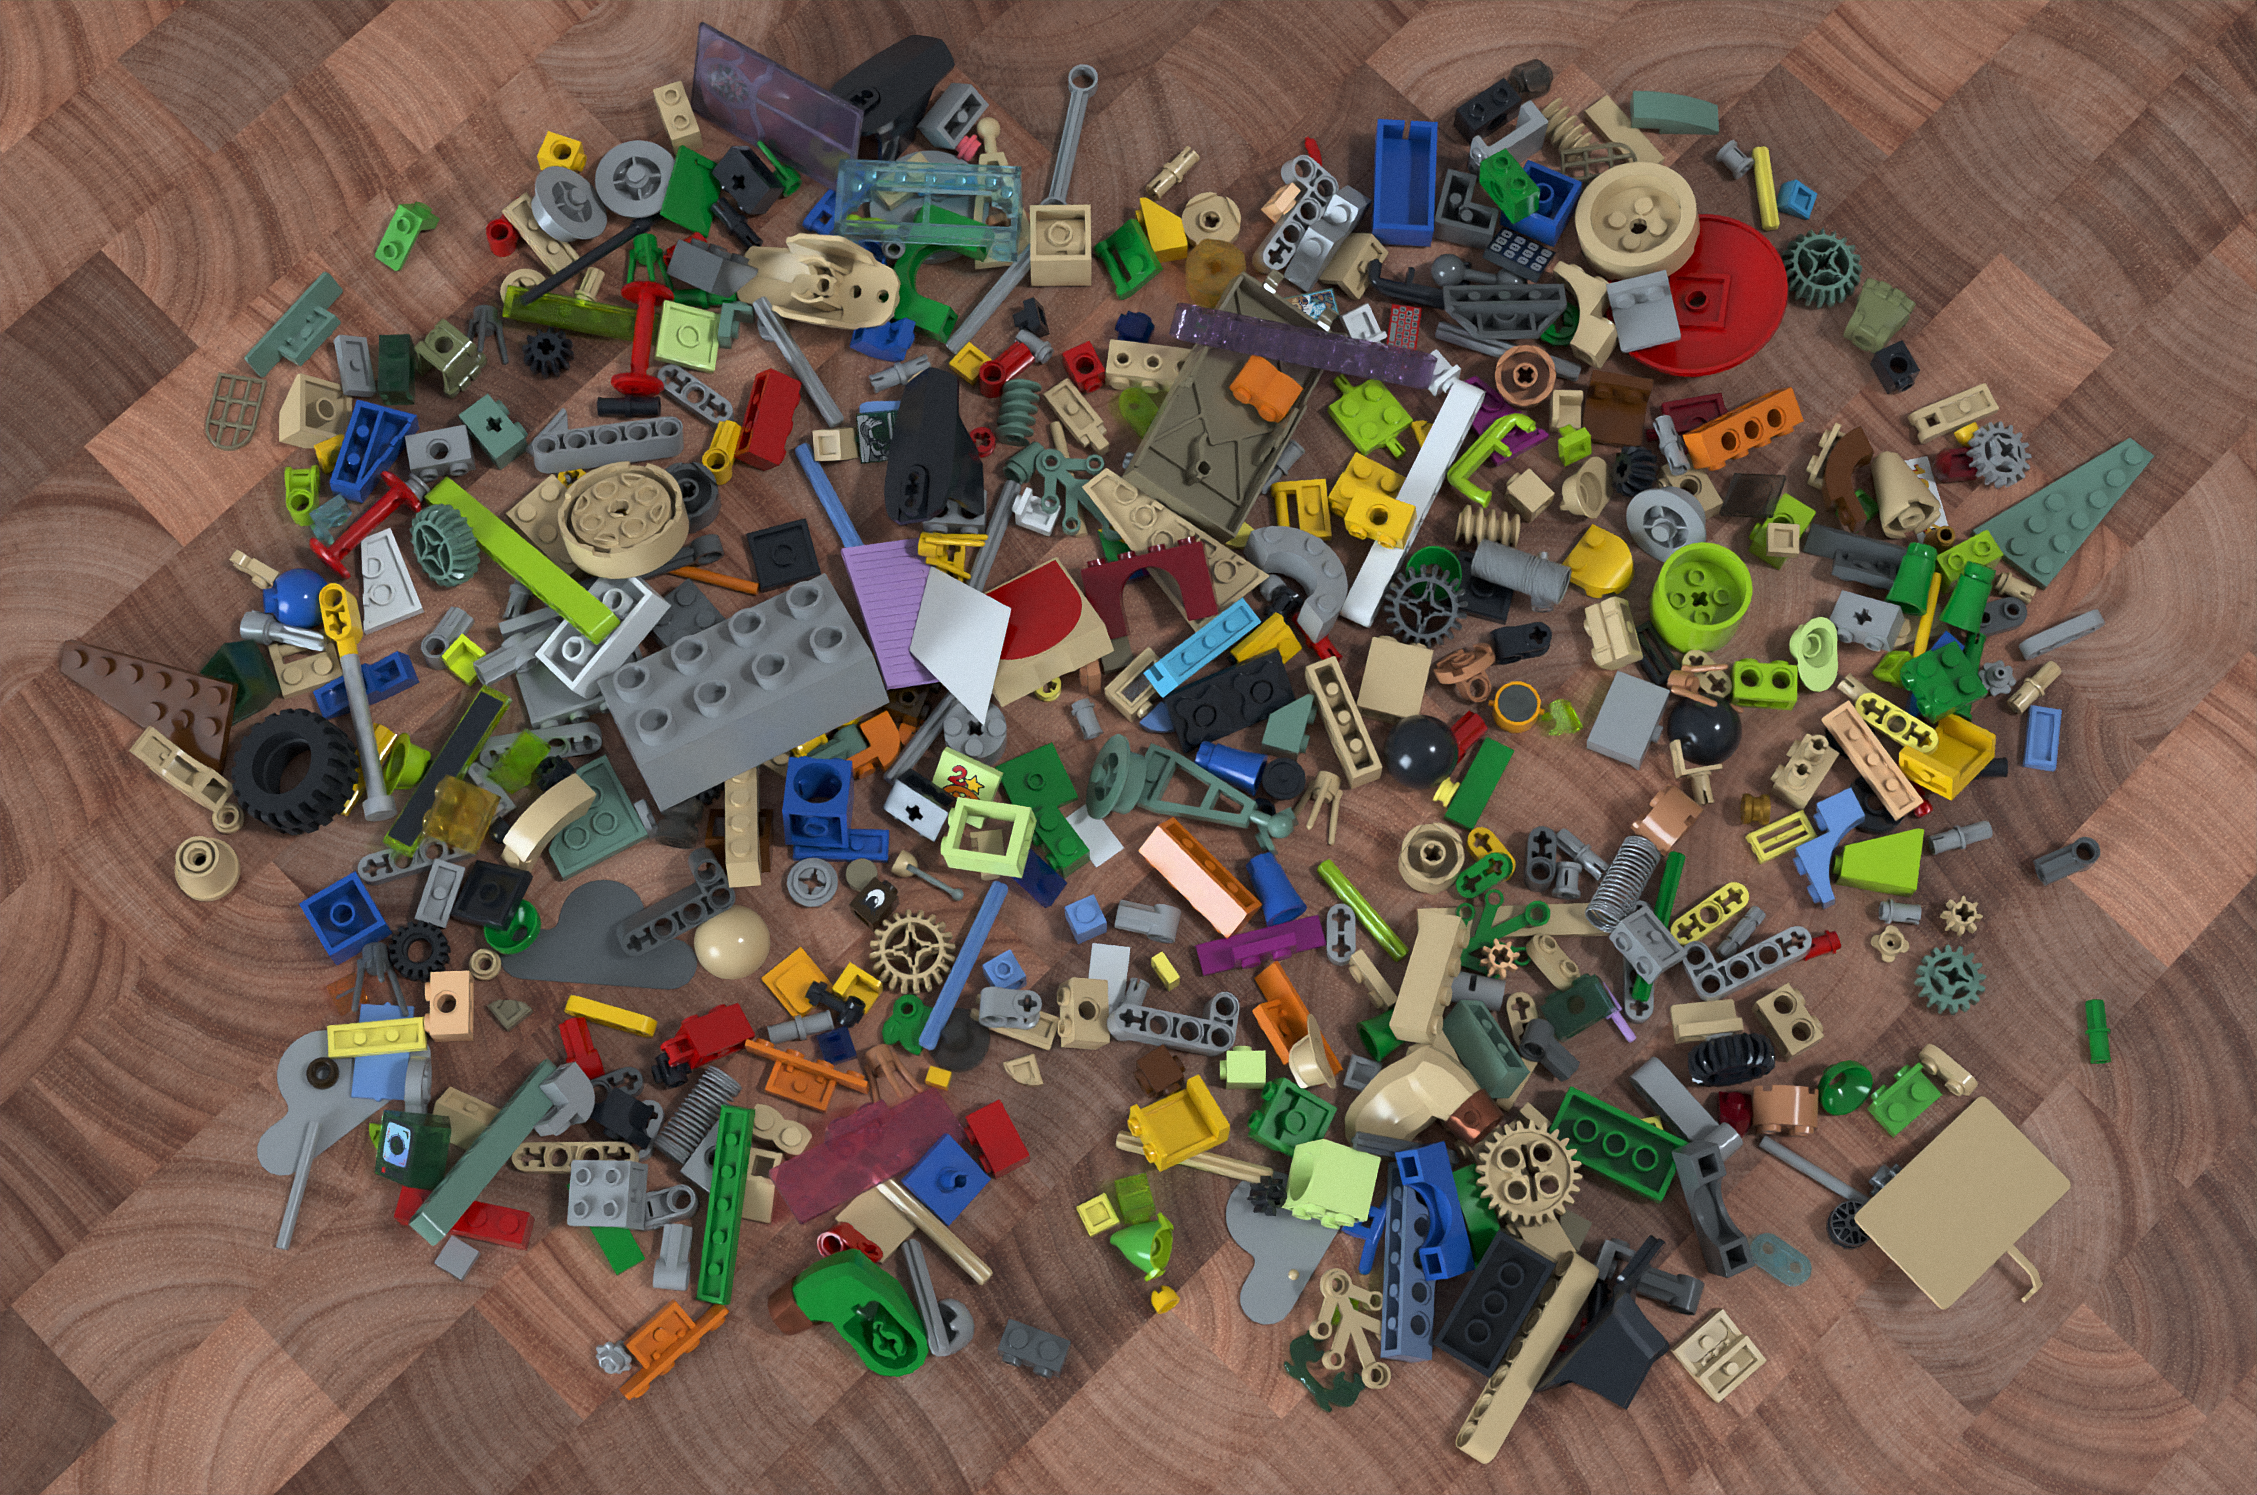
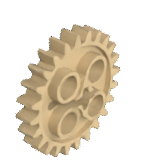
[1475,1120,1583,1227]

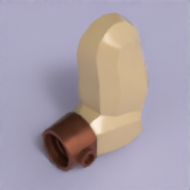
[1345,1046,1504,1161]

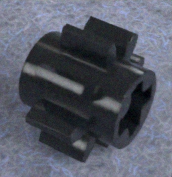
[535,755,575,791]
[651,1052,692,1089]
[1247,1175,1287,1216]

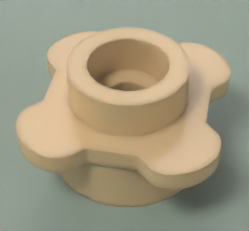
[1871,925,1909,963]

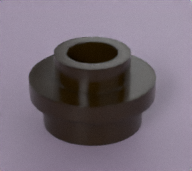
[306,1057,340,1090]

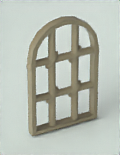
[1560,142,1638,194]
[205,372,268,451]

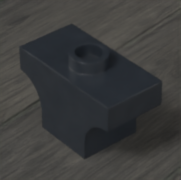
[590,1087,654,1150]

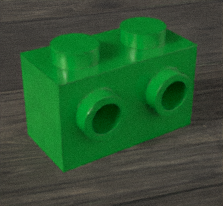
[1031,801,1090,879]

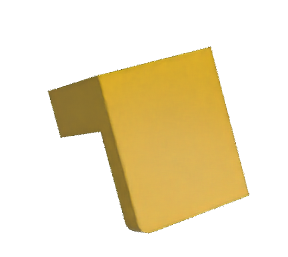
[832,962,883,1015]

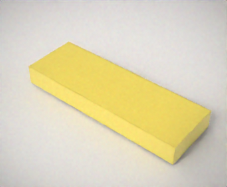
[327,1017,427,1059]

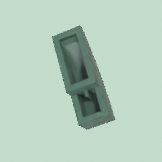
[1630,90,1719,135]

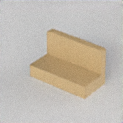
[1319,233,1389,300]
[1670,999,1744,1044]
[428,1087,501,1150]

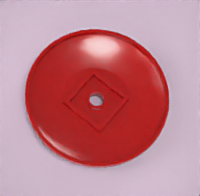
[1606,214,1788,377]

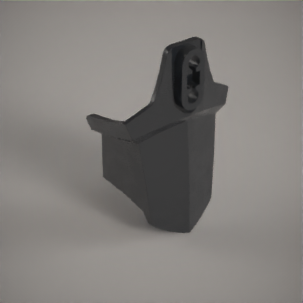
[1534,1235,1669,1410]

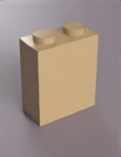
[1356,636,1434,725]

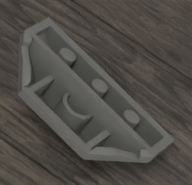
[1442,284,1567,340]

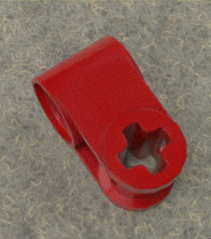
[817,1221,883,1263]

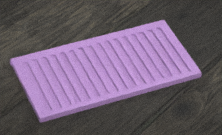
[841,538,940,690]

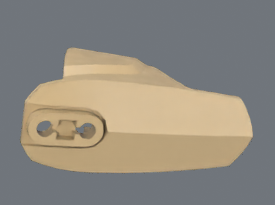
[737,233,901,330]

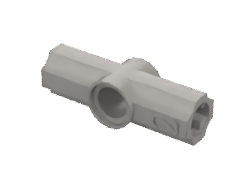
[473,619,560,688]

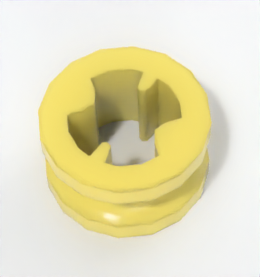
[1034,677,1061,702]
[1433,777,1461,808]

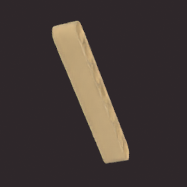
[1456,1250,1599,1464]

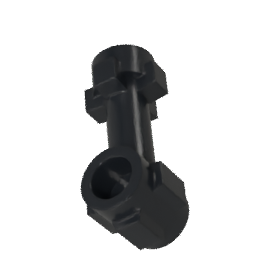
[805,980,866,1028]

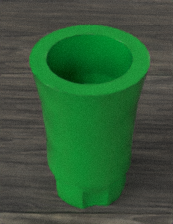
[1884,542,1938,616]
[1938,561,1996,634]
[1356,1007,1406,1062]

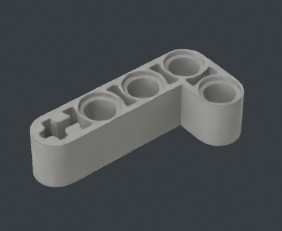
[1252,155,1339,274]
[1682,926,1812,1002]
[1107,992,1240,1057]
[1629,1056,1743,1163]

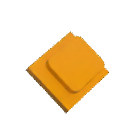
[761,947,833,1019]

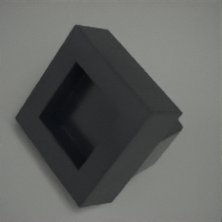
[1012,297,1050,338]

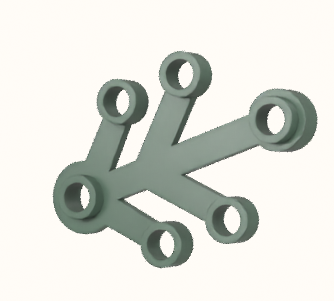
[1036,449,1122,542]

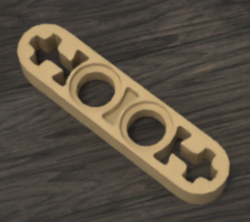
[512,1142,639,1174]

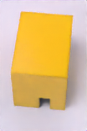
[925,1065,952,1091]

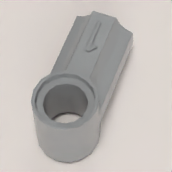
[421,606,475,670]
[1115,900,1181,943]
[653,1223,693,1291]

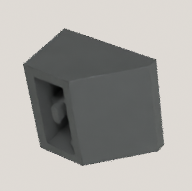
[666,238,759,298]

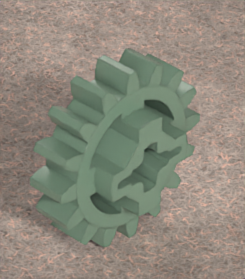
[1914,945,1986,1015]

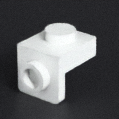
[1339,303,1388,352]
[1012,487,1061,537]

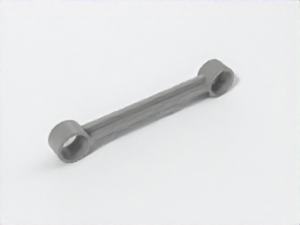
[1040,64,1098,205]

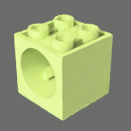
[1281,1139,1381,1229]

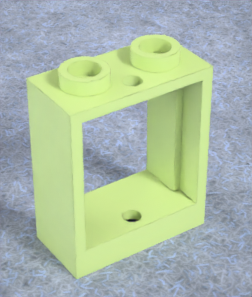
[941,797,1037,878]

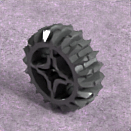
[1384,564,1468,648]

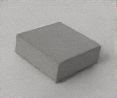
[1343,1054,1383,1092]
[434,1235,481,1281]

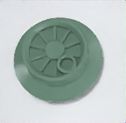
[1086,734,1147,820]

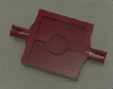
[1646,393,1729,455]

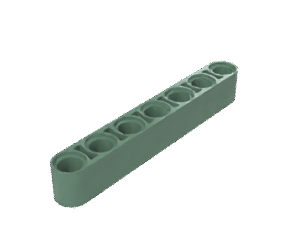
[408,1058,558,1246]

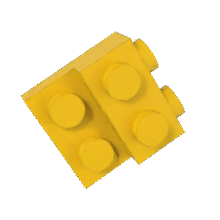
[1328,452,1406,525]

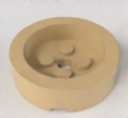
[1575,162,1700,281]
[558,461,689,579]

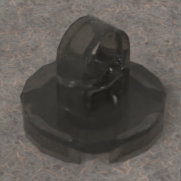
[928,1008,990,1073]

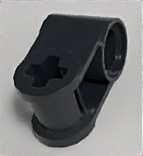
[1490,622,1552,665]

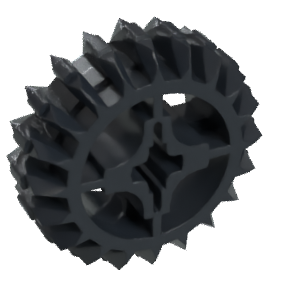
[1687,1032,1775,1088]

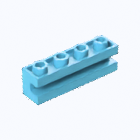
[1143,597,1261,698]

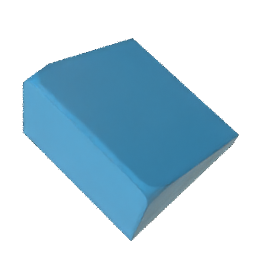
[1776,179,1817,220]

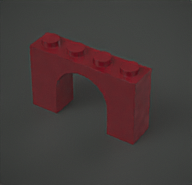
[1080,536,1221,640]

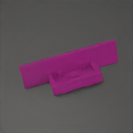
[1195,915,1326,977]

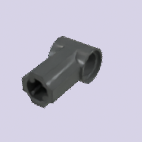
[2033,837,2100,886]
[1518,1018,1580,1082]
[1637,1267,1705,1316]

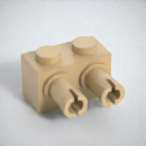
[1770,733,1840,811]

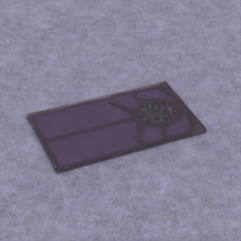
[690,22,864,199]

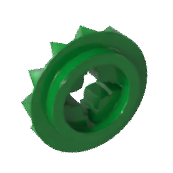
[1541,302,1580,347]

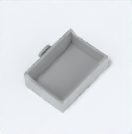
[1587,670,1670,770]

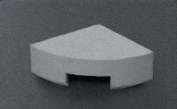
[633,799,660,839]

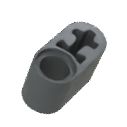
[1523,826,1557,892]

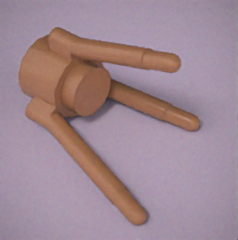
[1667,664,1744,714]
[864,1044,923,1129]

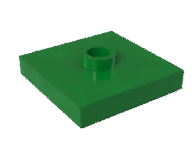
[995,742,1078,814]

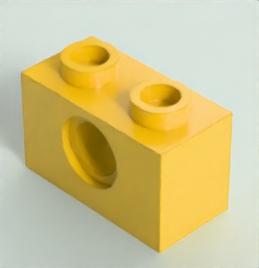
[1344,487,1417,550]

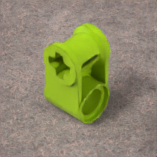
[284,465,321,526]

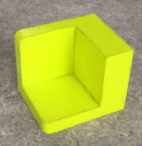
[442,634,486,687]

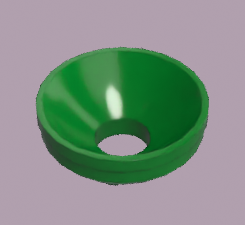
[1405,546,1462,602]
[484,899,541,954]
[1817,1060,1873,1115]

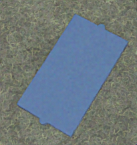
[351,1002,415,1102]

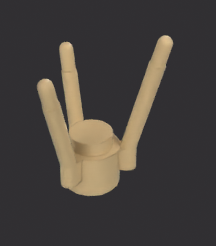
[1293,771,1343,845]

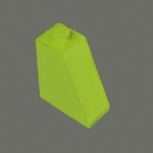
[1832,828,1924,898]

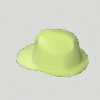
[1789,617,1838,692]

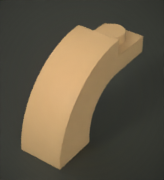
[129,726,233,813]

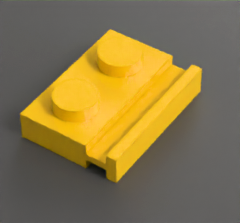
[1230,612,1302,664]

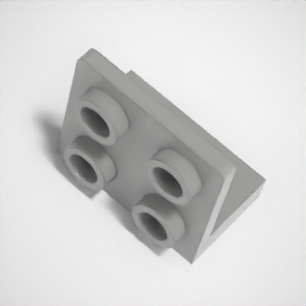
[1606,270,1681,353]
[567,1160,648,1230]

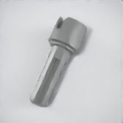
[240,610,328,651]

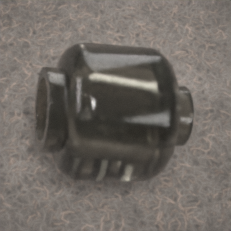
[1507,59,1553,102]

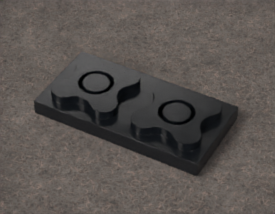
[1163,647,1296,754]

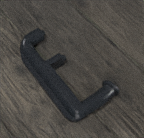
[1368,259,1472,310]

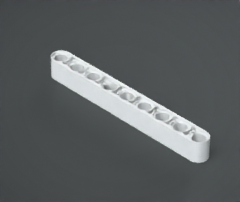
[1340,379,1486,628]

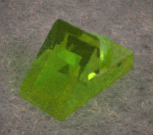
[487,728,551,794]

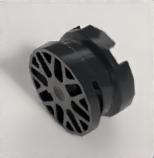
[1826,1200,1871,1250]

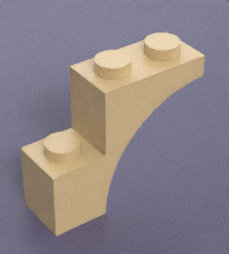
[1553,261,1619,370]

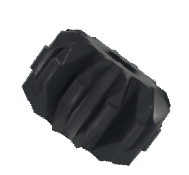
[522,326,575,379]
[1609,445,1659,498]

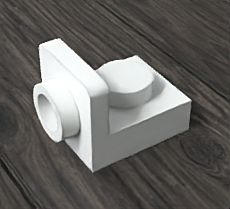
[1412,349,1461,397]

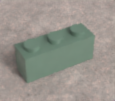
[1442,1000,1530,1098]

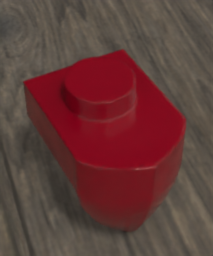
[1931,447,1978,483]
[1717,1091,1753,1139]

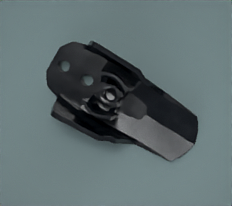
[816,35,955,172]
[884,367,985,527]

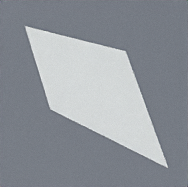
[909,566,1011,725]

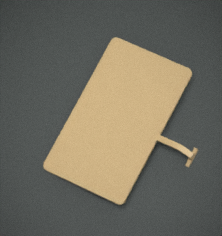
[1854,1096,2071,1309]

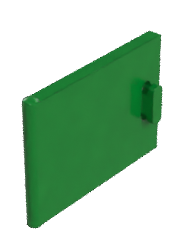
[660,145,721,238]

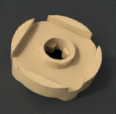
[1181,192,1241,253]

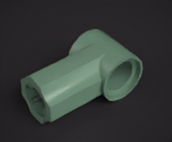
[807,724,870,760]

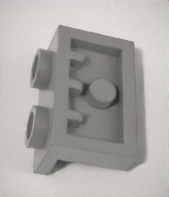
[1609,905,1688,984]

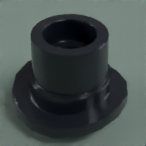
[1262,757,1306,801]

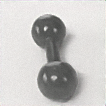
[1431,254,1528,287]

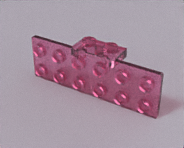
[768,1087,967,1225]

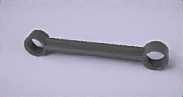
[544,534,725,607]

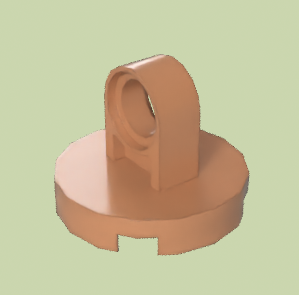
[1434,643,1495,702]

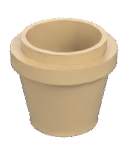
[175,836,240,901]

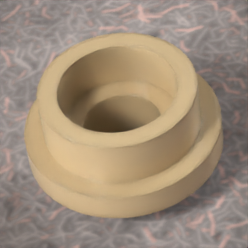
[212,803,245,834]
[469,948,501,981]

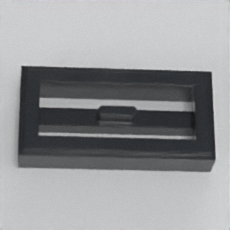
[1635,620,1682,686]

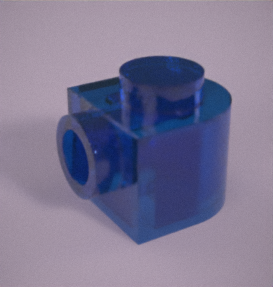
[1115,310,1155,344]

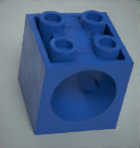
[782,756,854,848]

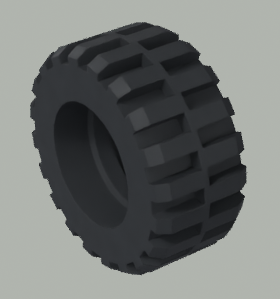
[231,708,359,835]

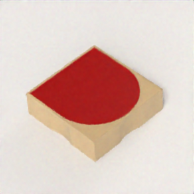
[983,557,1114,707]

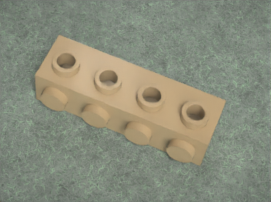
[1105,339,1192,393]
[1389,911,1470,1046]

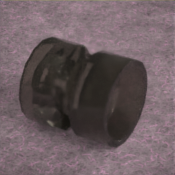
[655,797,705,850]

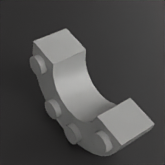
[1243,526,1348,644]

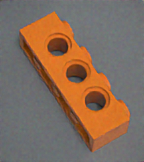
[1682,387,1804,472]

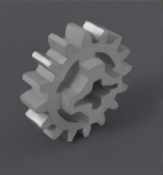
[1966,421,2032,489]

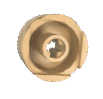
[1398,823,1464,895]

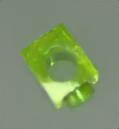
[1114,1172,1156,1225]

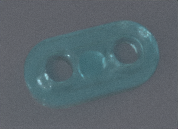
[1750,1233,1812,1287]

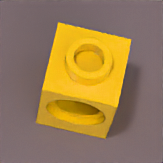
[537,131,587,173]

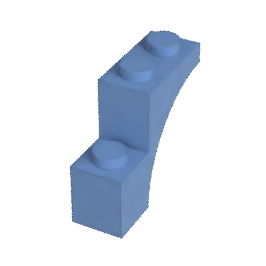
[1793,788,1865,910]

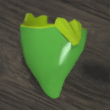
[1110,1212,1174,1282]

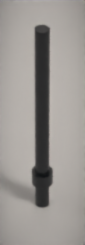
[519,212,665,307]

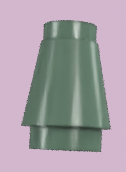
[1003,441,1045,485]

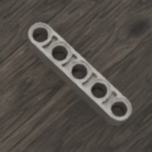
[532,416,684,474]

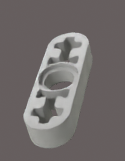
[657,364,734,429]
[2018,609,2105,660]

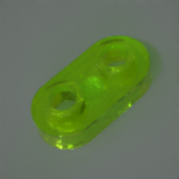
[1119,387,1159,440]

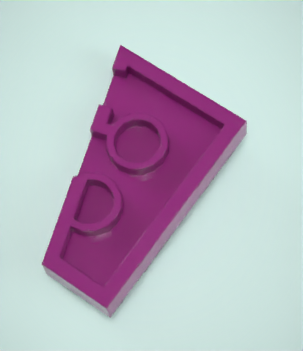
[1449,375,1549,468]

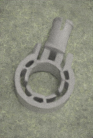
[400,1056,432,1150]

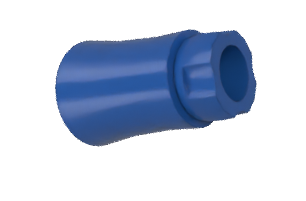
[1194,741,1268,796]
[1246,852,1307,927]

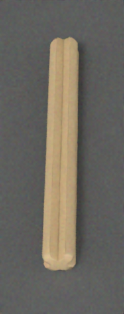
[1116,1130,1273,1183]
[867,1164,993,1285]

